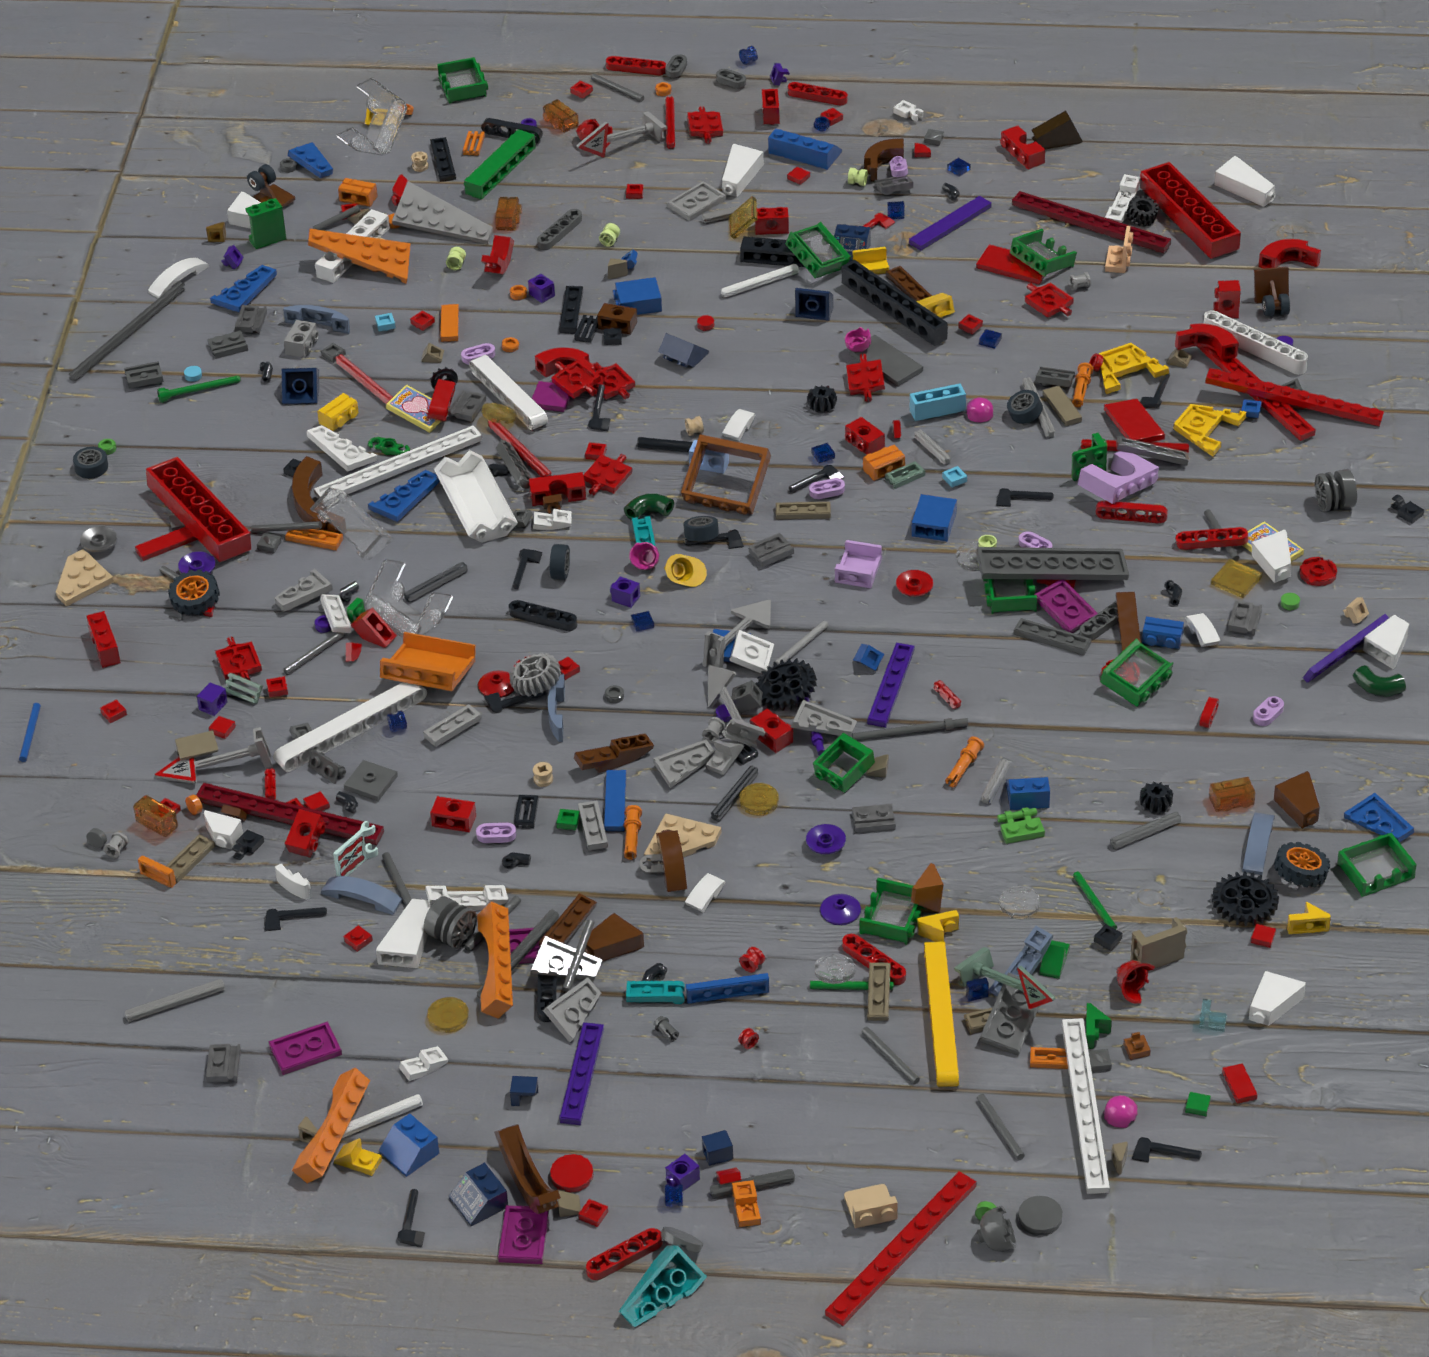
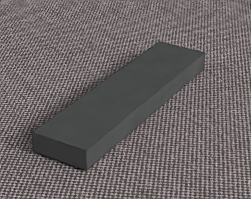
[1116,437,1189,466]
[1013,618,1091,655]

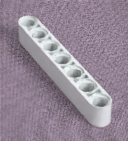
[1204,310,1308,375]
[469,355,548,430]

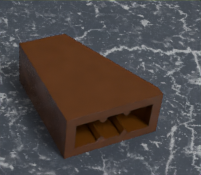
[1274,771,1320,829]
[584,913,644,961]

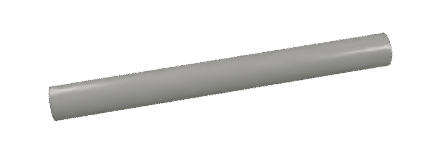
[775,621,829,664]

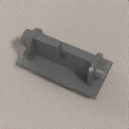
[308,749,346,784]

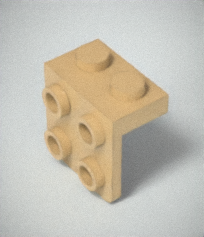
[844,1184,898,1228]

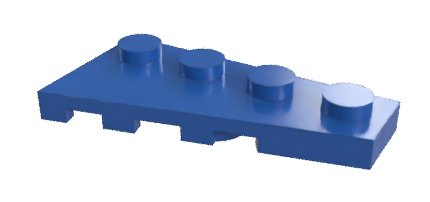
[210,265,277,312]
[368,470,440,522]

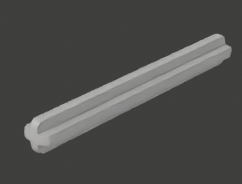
[1022,377,1055,438]
[125,979,225,1022]

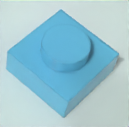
[375,313,396,331]
[942,466,967,488]

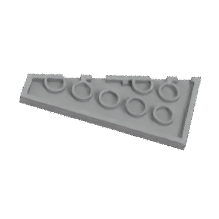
[392,181,493,244]

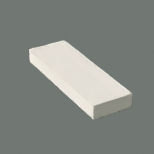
[320,594,352,633]

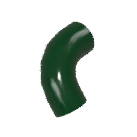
[624,493,674,520]
[1353,665,1406,697]

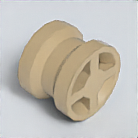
[411,151,429,172]
[685,416,704,436]
[533,762,553,787]

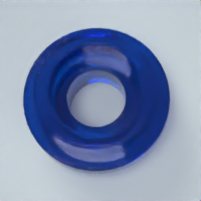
[813,117,830,131]

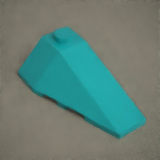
[618,1245,707,1327]

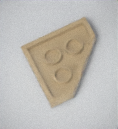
[56,549,114,607]
[644,814,722,864]

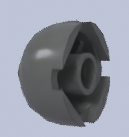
[977,1206,1016,1252]

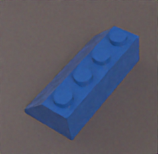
[768,128,842,170]

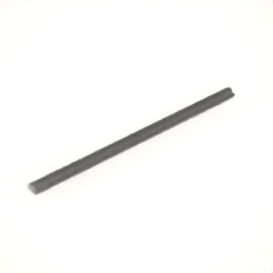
[69,281,185,381]

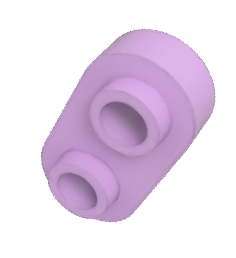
[890,156,908,177]
[461,343,495,365]
[809,478,845,499]
[1019,532,1052,548]
[1253,696,1284,726]
[476,823,516,843]

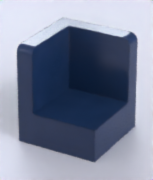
[510,1076,539,1106]
[701,1130,733,1166]

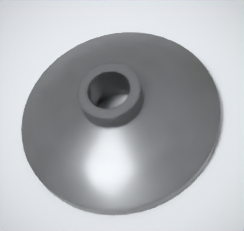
[80,526,117,552]

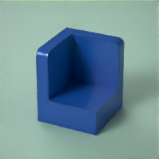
[853,644,884,671]

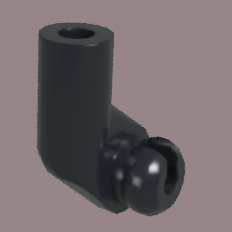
[942,183,960,201]
[260,361,273,382]
[488,464,509,476]
[1164,580,1182,605]
[339,581,359,602]
[336,791,358,813]
[502,852,531,868]
[641,963,667,981]

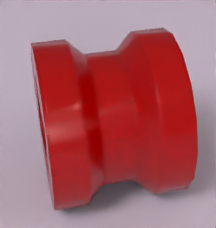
[739,946,765,973]

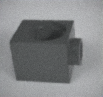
[731,680,763,714]

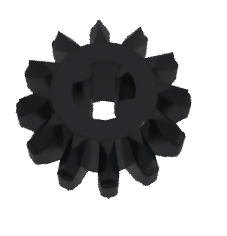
[807,385,837,413]
[1139,781,1173,814]

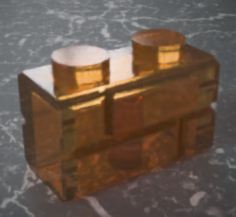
[543,99,579,133]
[495,197,522,231]
[1209,777,1256,812]
[133,795,178,837]

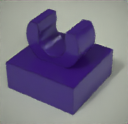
[770,63,790,86]
[221,245,244,269]

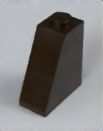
[1032,110,1083,150]

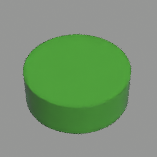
[98,439,117,455]
[1281,593,1300,610]
[975,1201,996,1220]

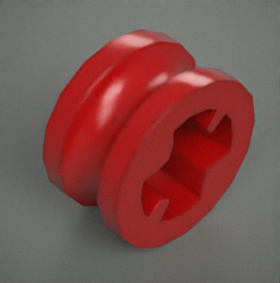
[738,1028,759,1049]

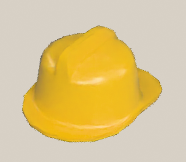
[664,554,707,587]

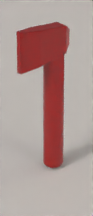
[863,213,895,229]

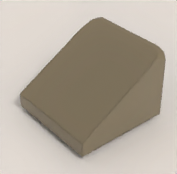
[347,209,370,224]
[608,258,628,279]
[421,343,444,363]
[1167,348,1192,368]
[866,754,889,778]
[298,1116,318,1144]
[1111,1142,1128,1175]
[558,1191,581,1217]

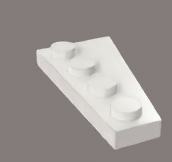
[307,425,377,471]

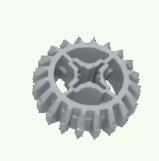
[509,652,561,697]

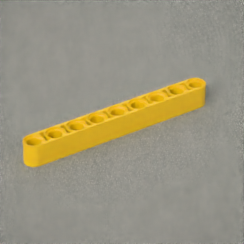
[924,941,959,1087]

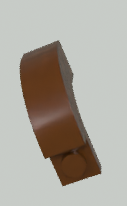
[864,138,904,182]
[656,830,687,892]

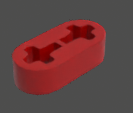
[1199,697,1219,728]

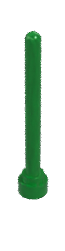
[157,376,241,403]

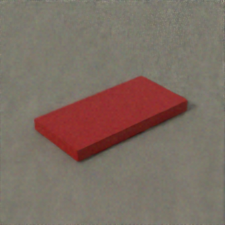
[976,244,1049,285]
[1104,398,1165,443]

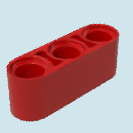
[427,379,456,422]

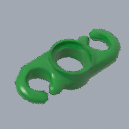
[368,437,410,456]

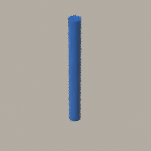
[19,703,41,762]

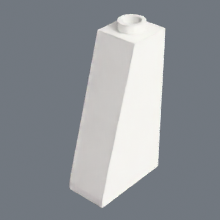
[722,144,764,197]
[1214,156,1275,207]
[376,899,432,968]

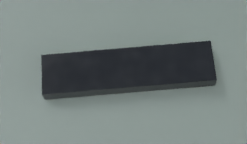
[430,137,456,182]
[559,286,583,334]

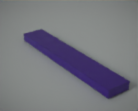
[909,196,992,251]
[1303,614,1389,682]
[867,642,915,728]
[559,1022,604,1125]

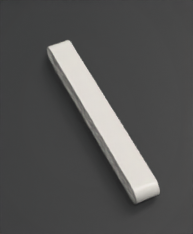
[273,682,427,772]

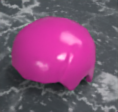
[845,327,871,352]
[966,397,993,422]
[629,542,660,570]
[1104,1095,1138,1128]

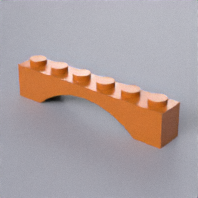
[477,901,513,1019]
[292,1067,370,1183]

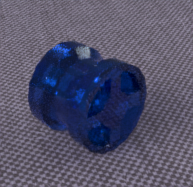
[739,46,758,65]
[387,710,407,732]
[665,1184,683,1206]

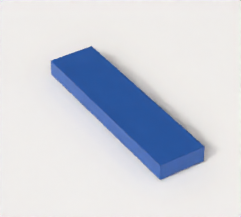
[604,770,626,831]
[686,973,769,1004]

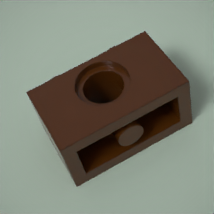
[597,303,637,335]

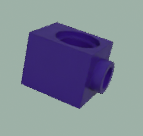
[528,274,555,303]
[610,576,640,608]
[196,682,228,716]
[665,1154,700,1193]

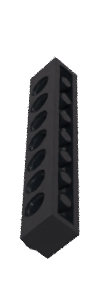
[841,260,948,346]

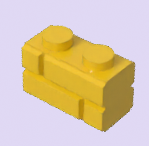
[317,393,359,431]

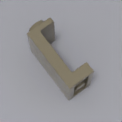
[1130,917,1187,971]

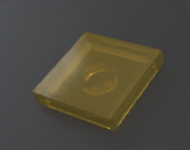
[729,196,757,239]
[1211,559,1263,599]

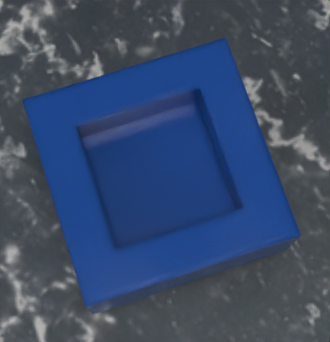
[621,249,638,269]
[1241,399,1261,418]

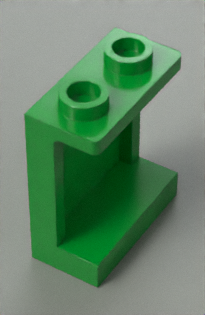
[245,198,287,249]

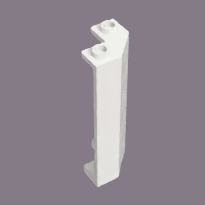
[434,450,518,543]

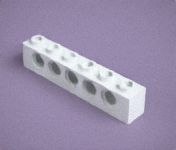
[315,209,390,283]

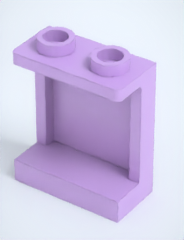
[835,540,882,588]

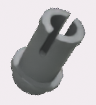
[654,1016,679,1042]

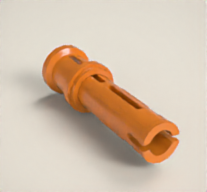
[1072,362,1093,408]
[945,736,984,787]
[624,805,642,860]

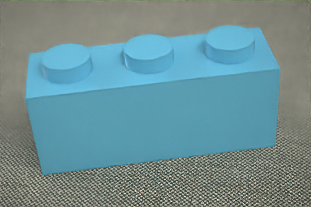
[909,383,966,421]

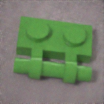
[997,807,1045,844]

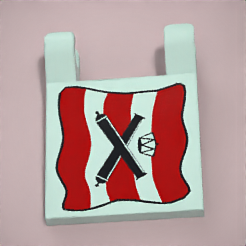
[333,821,378,876]

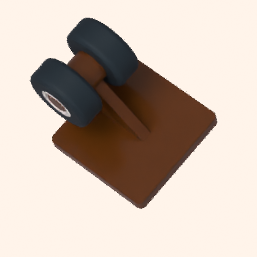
[247,164,295,208]
[1254,266,1290,316]

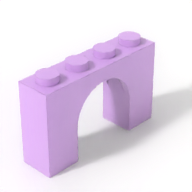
[1078,451,1159,504]

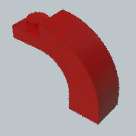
[481,235,514,274]
[1258,239,1321,269]
[1175,324,1239,360]
[535,347,596,378]

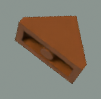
[911,863,944,913]

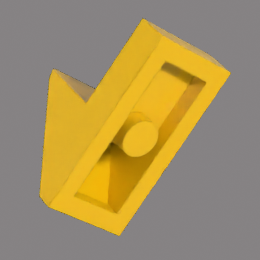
[1287,902,1331,935]
[917,910,959,942]
[334,1138,382,1176]

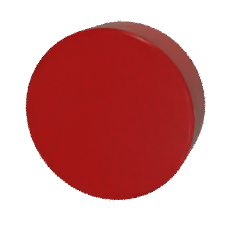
[697,315,715,331]
[1089,353,1103,372]

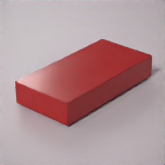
[1222,1063,1258,1104]

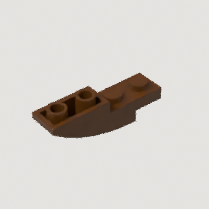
[574,733,654,773]

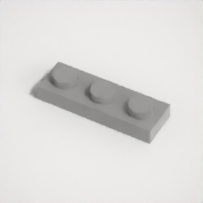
[423,704,481,747]
[578,800,608,851]

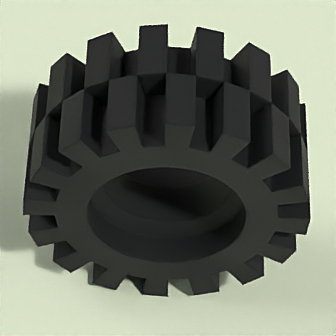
[1126,196,1159,226]

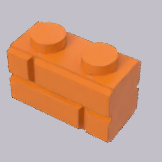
[338,178,378,207]
[863,445,905,481]

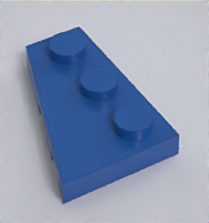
[288,142,333,178]
[1344,793,1414,843]

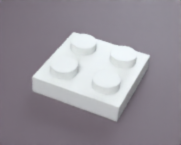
[729,630,774,674]

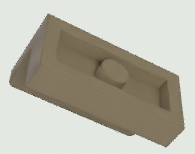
[175,730,218,760]

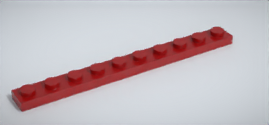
[1196,346,1316,441]
[1205,368,1384,427]
[825,1171,977,1326]

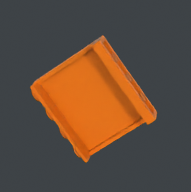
[380,632,476,691]

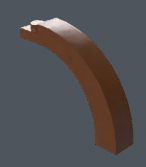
[292,456,347,535]
[494,1124,561,1214]

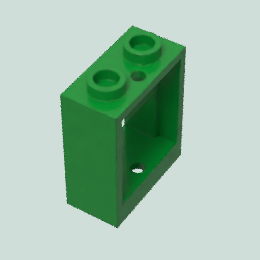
[813,733,875,793]

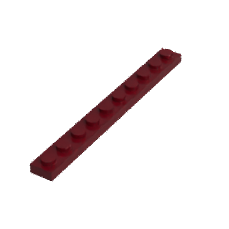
[1012,191,1171,253]
[196,782,384,846]

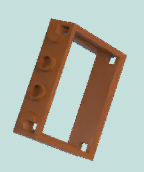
[681,434,771,515]

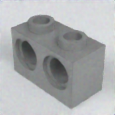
[284,320,319,358]

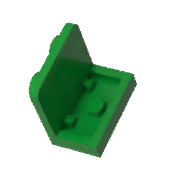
[1071,432,1107,481]

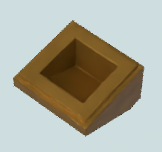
[206,222,226,242]

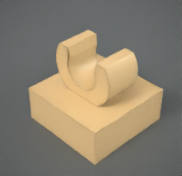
[1343,597,1369,623]

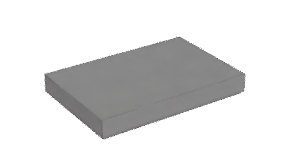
[667,181,726,221]

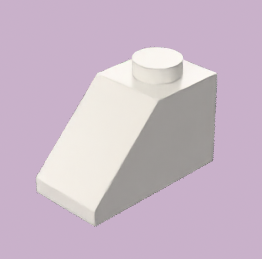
[204,810,243,849]

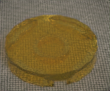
[481,403,517,424]
[740,783,779,816]
[427,997,469,1033]

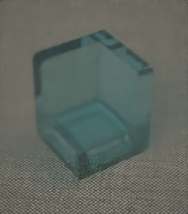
[1199,999,1227,1032]

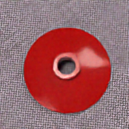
[896,570,933,596]
[478,670,514,698]

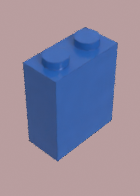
[613,277,662,315]
[912,494,957,542]

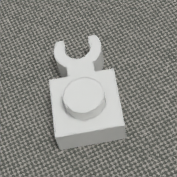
[893,100,923,121]

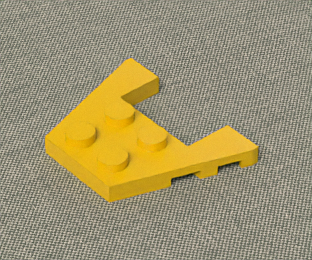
[1099,343,1169,394]
[1173,404,1246,456]

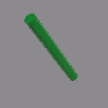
[1073,871,1117,929]
[810,981,893,990]

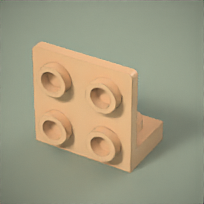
[1105,226,1133,273]

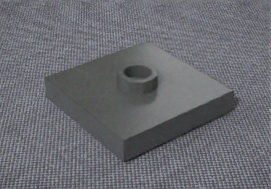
[344,760,398,801]

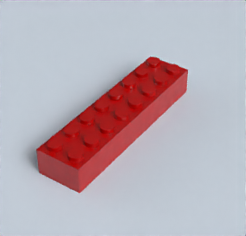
[1140,162,1241,259]
[146,457,251,562]

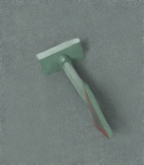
[954,947,1056,1009]

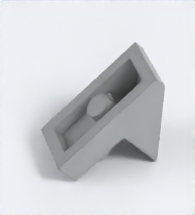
[706,738,744,776]

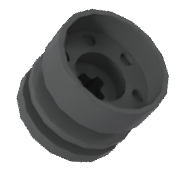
[1315,469,1357,512]
[423,896,477,949]

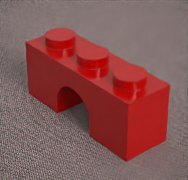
[1000,125,1045,170]
[529,472,586,506]
[86,611,121,668]

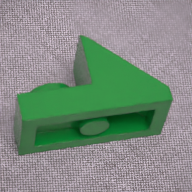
[1039,940,1070,979]
[1086,1003,1112,1049]

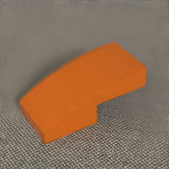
[732,1180,761,1227]

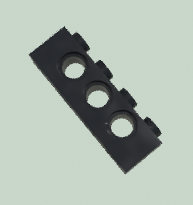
[740,236,811,267]

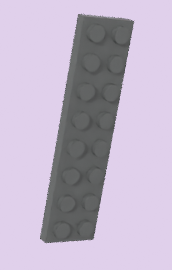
[976,547,1129,580]

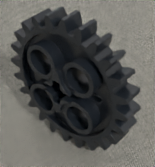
[755,658,817,711]
[1212,871,1279,926]

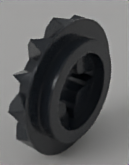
[430,367,458,390]

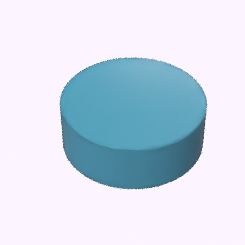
[184,366,202,382]

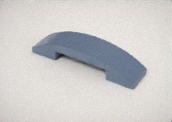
[283,305,350,334]
[548,674,565,742]
[1242,812,1275,875]
[321,876,402,915]
[988,926,1053,997]

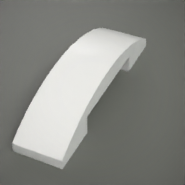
[1105,174,1140,223]
[148,258,209,298]
[425,885,508,911]

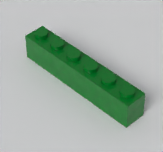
[464,129,536,200]

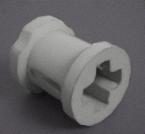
[1069,272,1091,290]
[702,717,725,743]
[104,832,129,858]

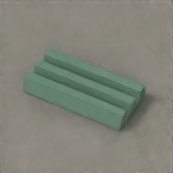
[885,461,925,489]
[224,673,263,704]

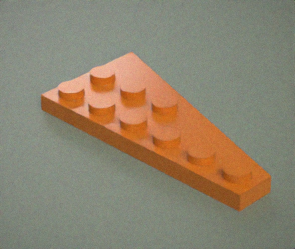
[308,229,411,284]

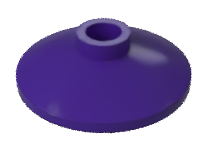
[178,551,215,573]
[806,824,846,854]
[820,894,861,925]

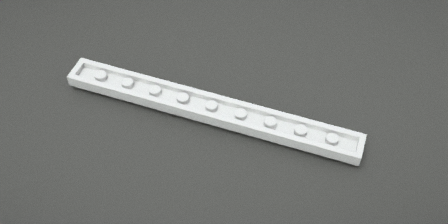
[314,426,482,504]
[1062,1018,1110,1194]

